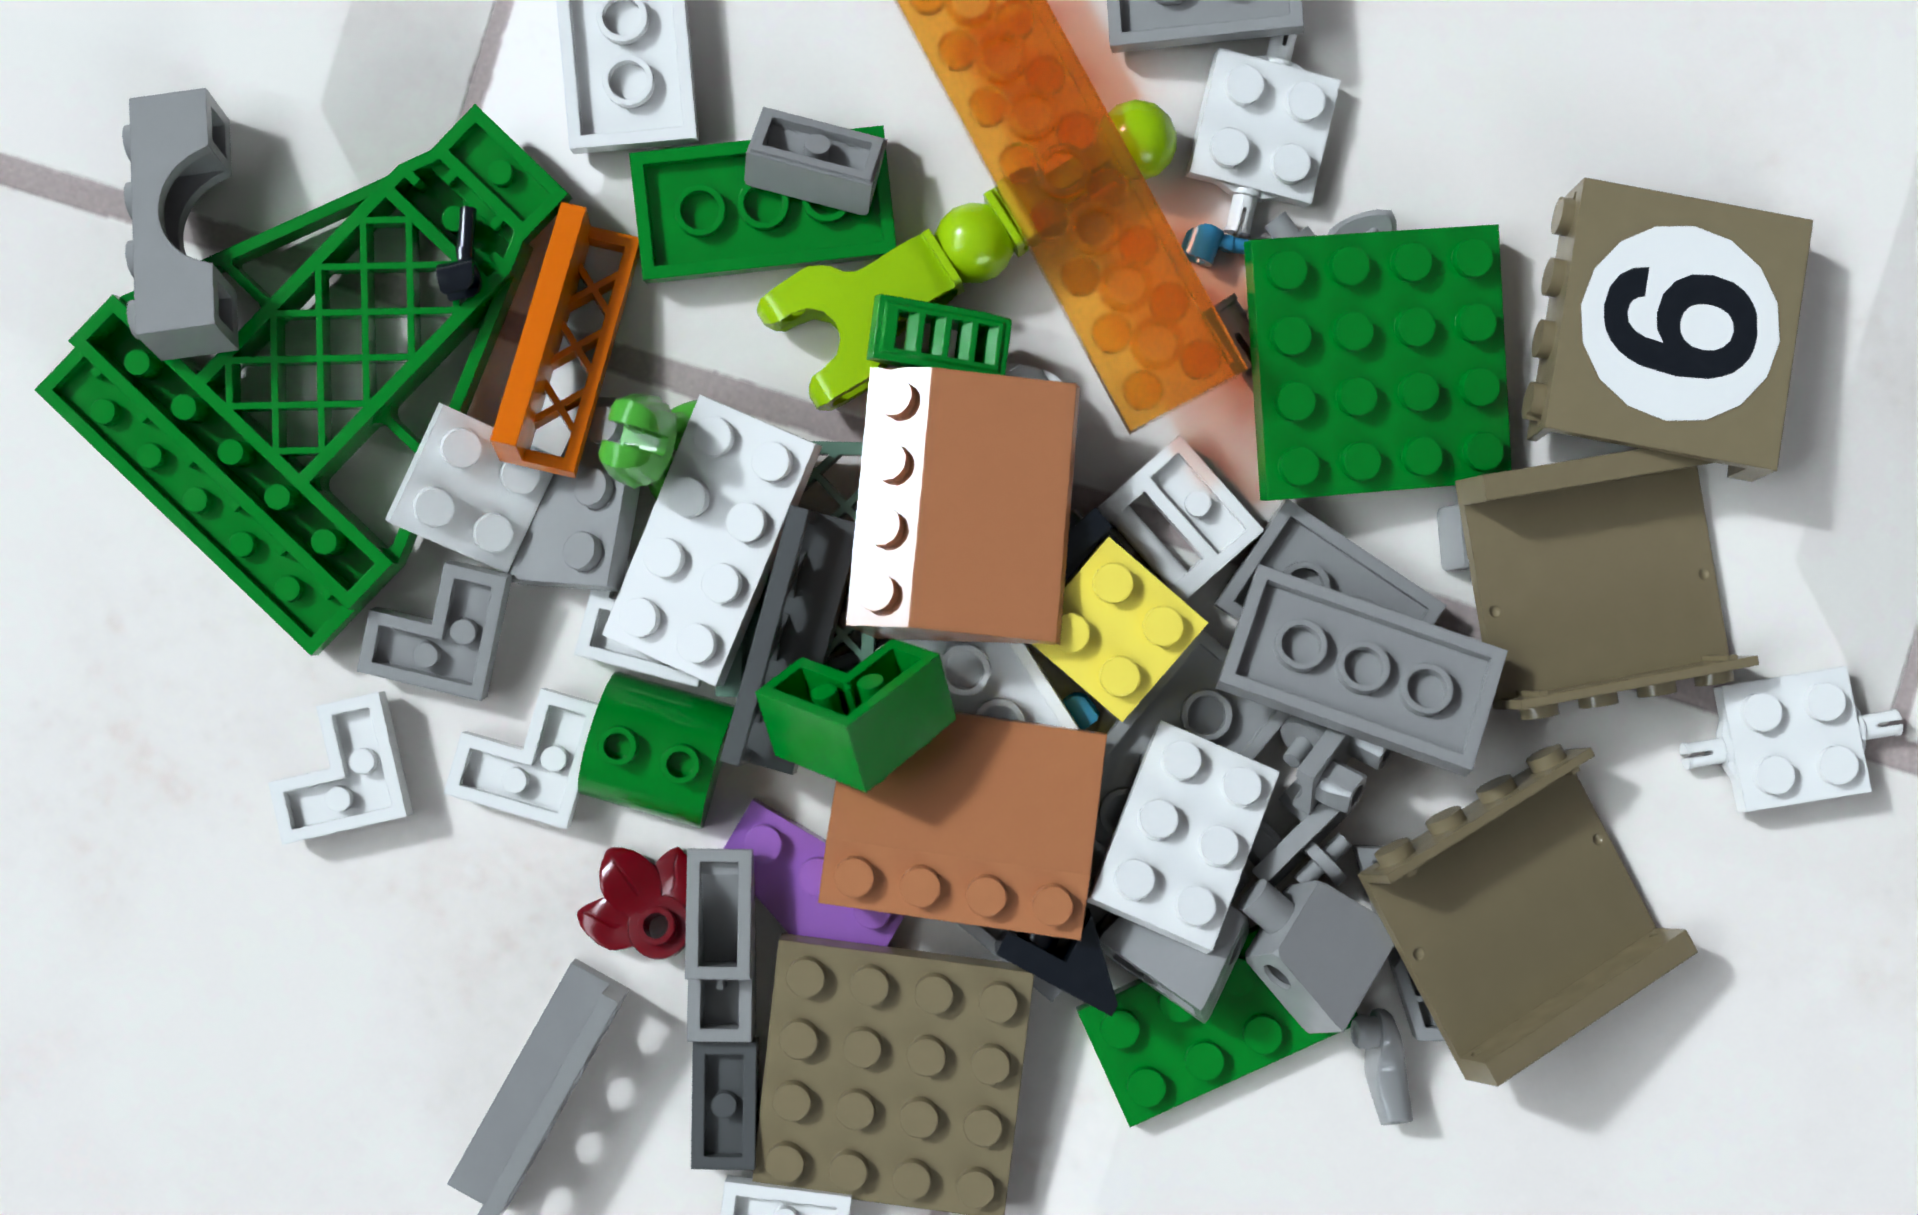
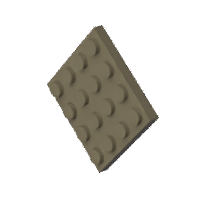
[752,933,1034,1215]

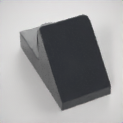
[995,907,1118,1017]

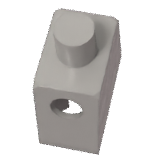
[1099,872,1250,1024]
[1239,879,1394,1034]

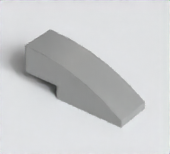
[685,848,756,1042]

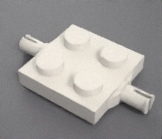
[1185,34,1341,238]
[1680,666,1903,812]

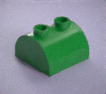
[578,672,735,829]

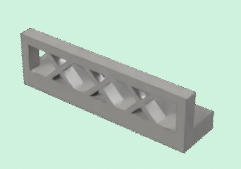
[447,958,630,1215]

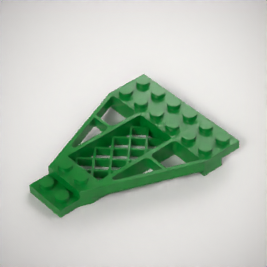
[35,104,573,656]

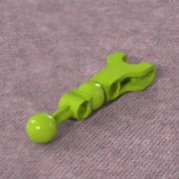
[757,99,1177,411]

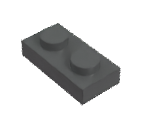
[691,1037,759,1170]

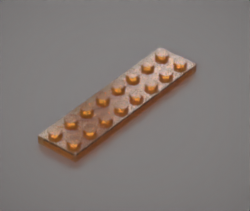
[894,0,1248,435]

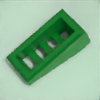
[866,294,1012,375]

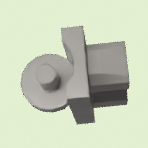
[1280,715,1394,815]
[1248,779,1352,887]

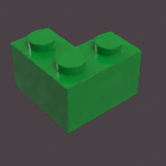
[755,638,957,793]

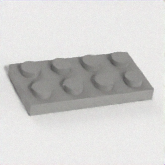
[1216,564,1508,777]

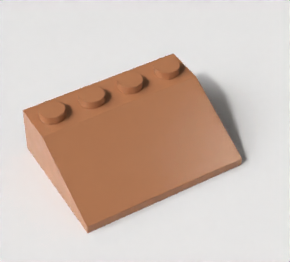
[846,367,1080,645]
[818,712,1107,940]

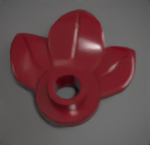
[577,847,687,960]

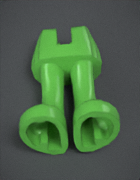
[598,394,697,500]

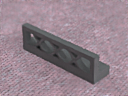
[720,505,855,775]

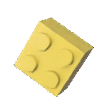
[1032,537,1208,722]

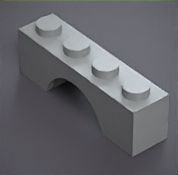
[122,88,239,361]

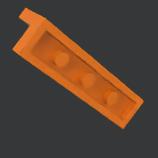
[490,202,640,479]

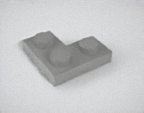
[357,560,513,701]

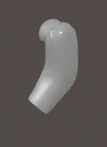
[1350,1008,1413,1125]

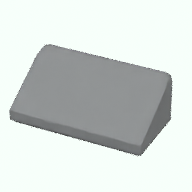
[744,107,888,215]

